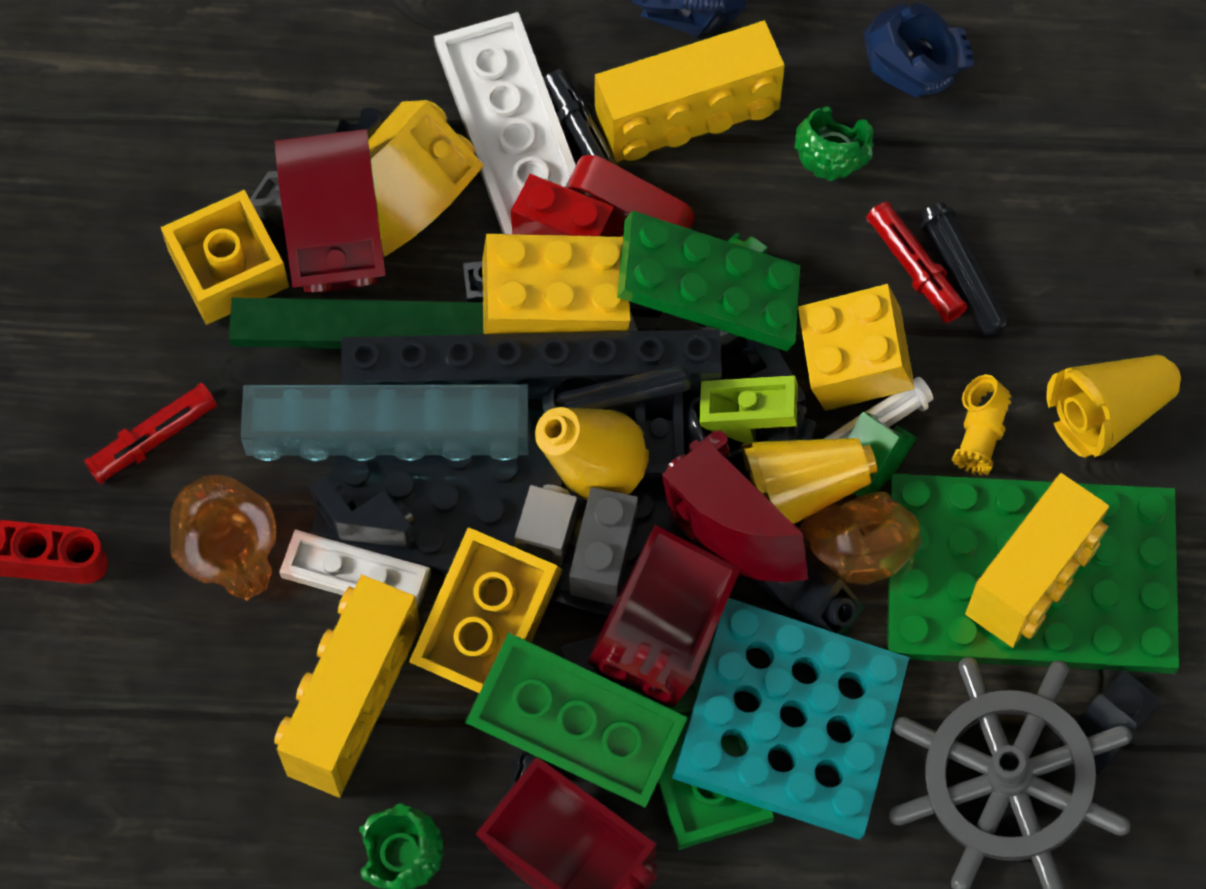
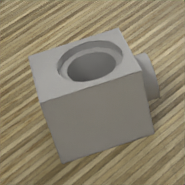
[515,485,577,566]

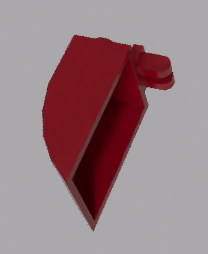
[274,129,386,293]
[662,431,808,582]
[587,525,741,707]
[476,757,658,889]

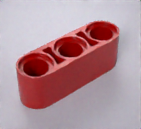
[565,155,696,237]
[0,520,108,584]

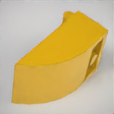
[368,100,484,257]

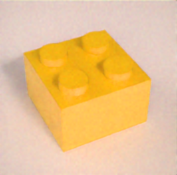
[161,190,289,325]
[798,284,915,411]

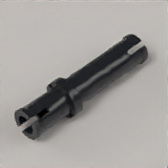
[544,69,620,167]

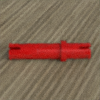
[866,201,967,323]
[84,383,217,485]

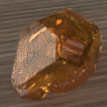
[170,475,276,601]
[799,492,922,585]

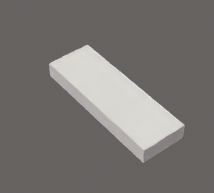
[279,530,431,610]

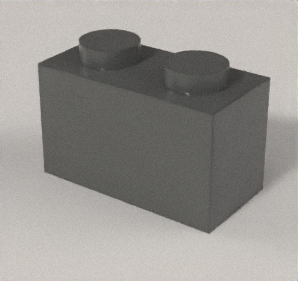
[569,487,638,605]

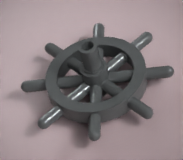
[889,657,1132,889]

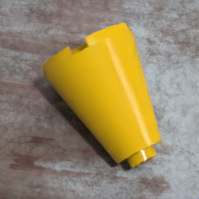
[1047,355,1181,458]
[535,407,649,501]
[741,438,877,524]

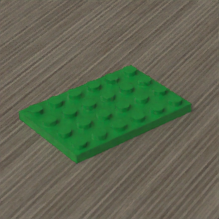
[887,474,1179,674]

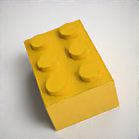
[482,234,630,334]
[965,473,1109,648]
[409,527,563,693]

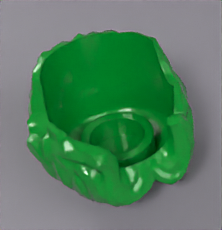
[794,106,874,181]
[359,803,444,889]

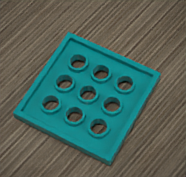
[672,598,909,840]

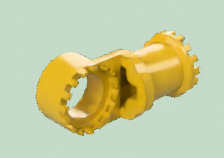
[952,374,1012,475]

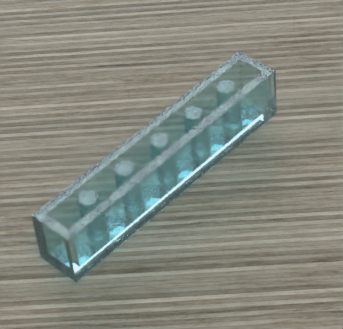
[241,385,529,461]

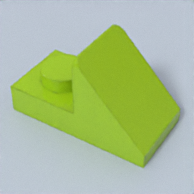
[700,375,798,444]

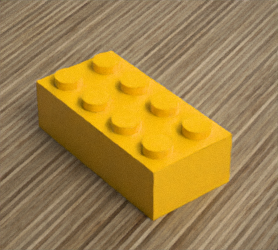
[595,20,785,162]
[274,574,421,798]

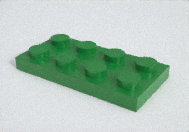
[617,210,800,351]
[465,632,688,808]
[625,637,774,850]

